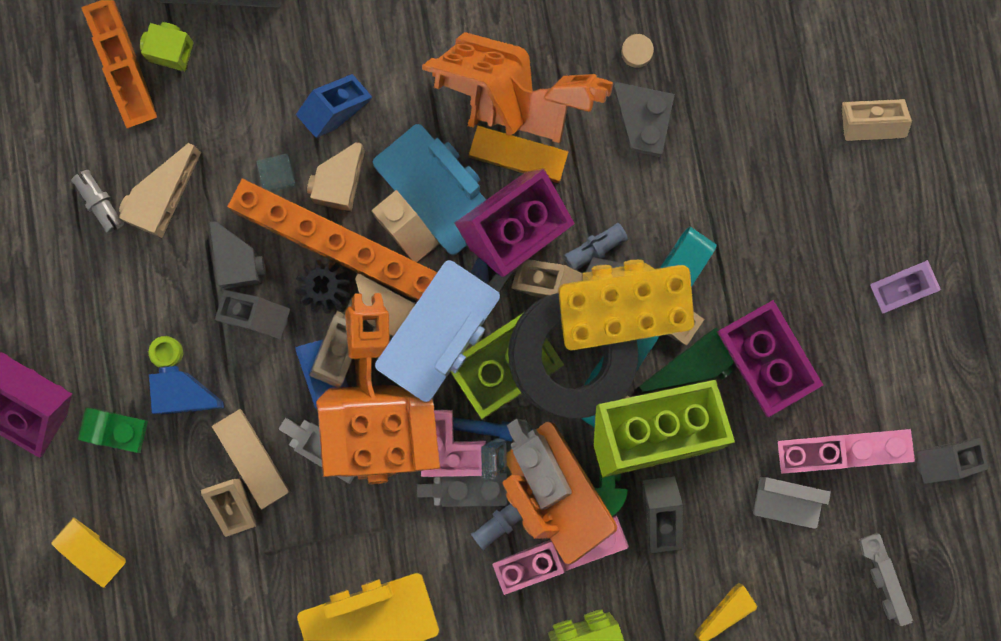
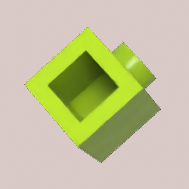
[140,22,194,72]

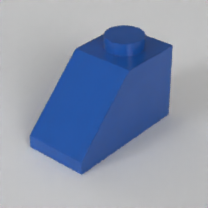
[296,74,372,138]
[149,366,224,415]

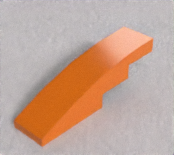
[81,0,157,128]

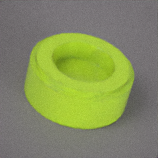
[148,336,183,368]

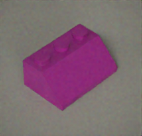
[454,169,575,277]
[717,300,823,418]
[0,352,72,458]

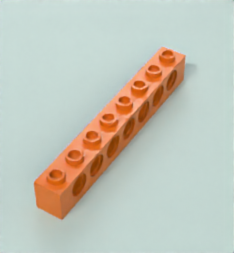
[227,178,438,302]

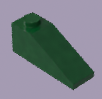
[636,327,736,393]

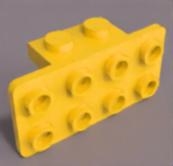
[558,260,694,350]
[297,573,439,641]

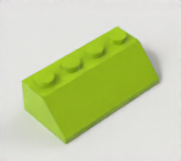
[594,380,735,477]

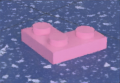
[421,410,487,477]

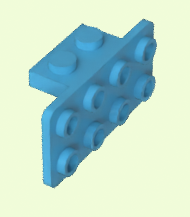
[373,124,486,255]

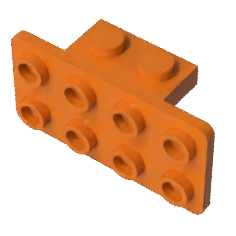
[502,422,617,564]

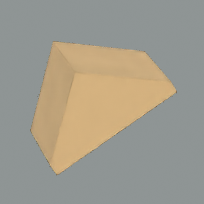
[201,479,256,537]

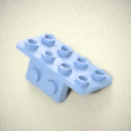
[375,260,500,402]

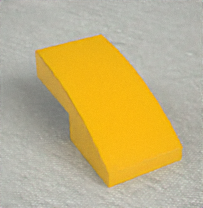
[51,517,126,588]

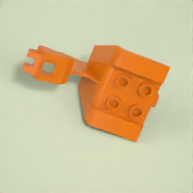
[422,32,613,143]
[316,293,440,484]

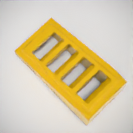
[694,583,757,641]

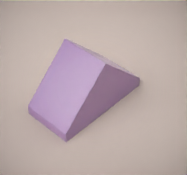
[870,260,941,313]

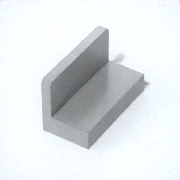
[753,477,831,529]

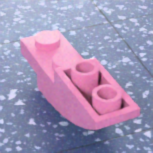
[778,429,915,474]
[492,516,629,595]

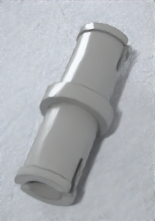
[71,170,124,234]

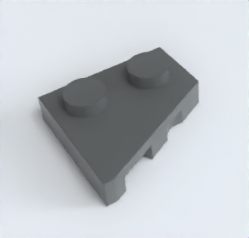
[613,82,675,157]

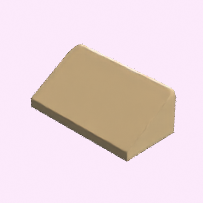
[842,99,912,141]

